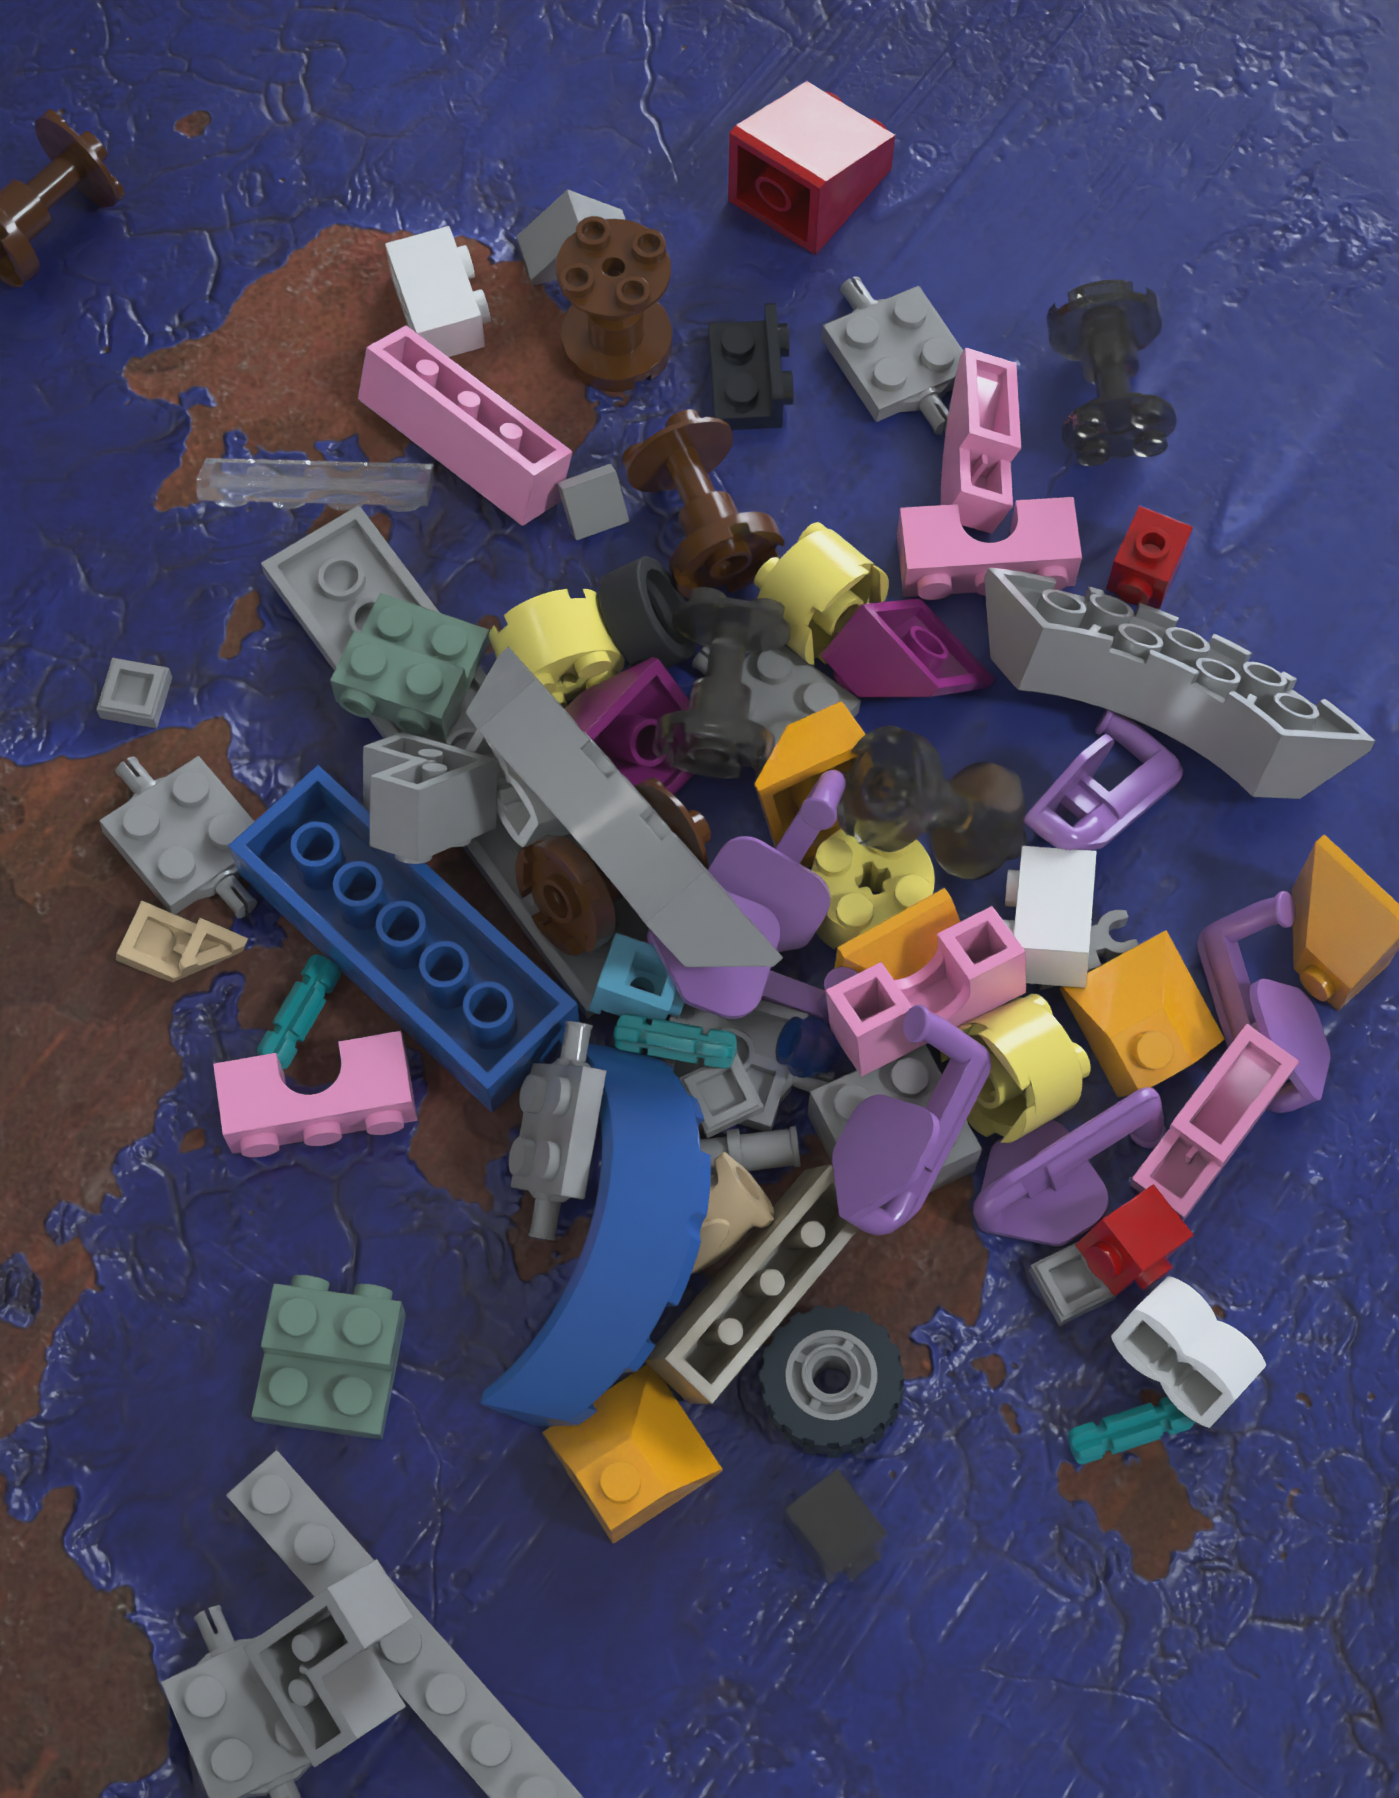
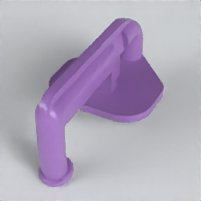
[1023,709,1183,851]
[708,769,846,952]
[1197,891,1331,1113]
[645,892,857,1024]
[832,1005,991,1236]
[973,1087,1166,1247]

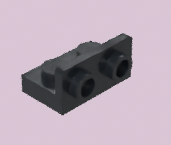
[708,303,794,430]

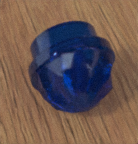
[775,1016,840,1078]

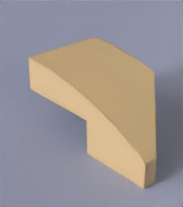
[116,901,248,982]

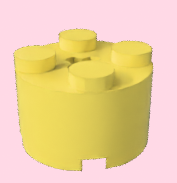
[754,522,889,665]
[489,589,625,709]
[812,820,935,950]
[940,994,1091,1143]

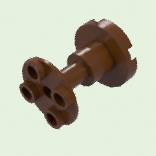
[0,109,125,288]
[555,216,672,392]
[622,409,785,600]
[515,777,711,956]

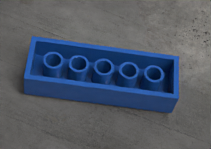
[228,765,580,1113]

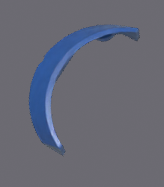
[480,1043,711,1427]

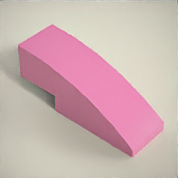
[941,348,1021,534]
[1130,1024,1300,1221]

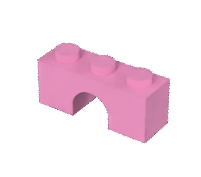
[897,497,1082,600]
[825,906,1026,1077]
[213,1031,418,1157]

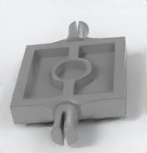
[821,276,963,435]
[692,635,861,772]
[99,756,257,918]
[661,999,835,1132]
[509,1021,606,1241]
[161,1605,342,1798]

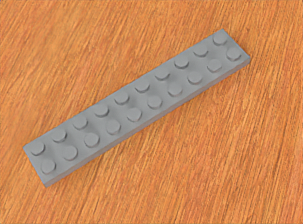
[261,505,649,1019]

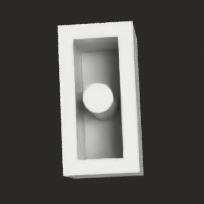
[385,226,491,357]
[1003,846,1096,988]

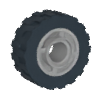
[760,1305,904,1458]

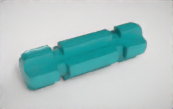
[257,954,341,1070]
[614,1013,737,1069]
[1067,1397,1195,1464]

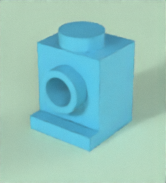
[588,933,685,1024]

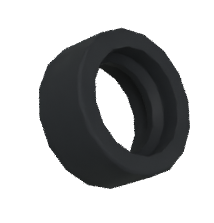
[599,556,696,669]

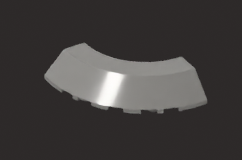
[984,567,1375,799]
[466,646,783,967]

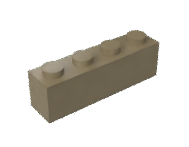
[645,1164,859,1404]

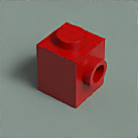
[1106,505,1193,610]
[1075,1184,1194,1296]

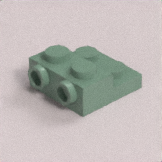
[330,593,490,740]
[252,1275,406,1440]

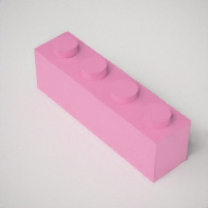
[358,326,573,526]

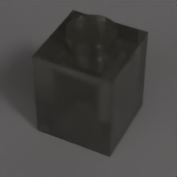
[783,1469,887,1584]

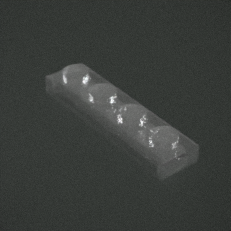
[196,458,434,512]

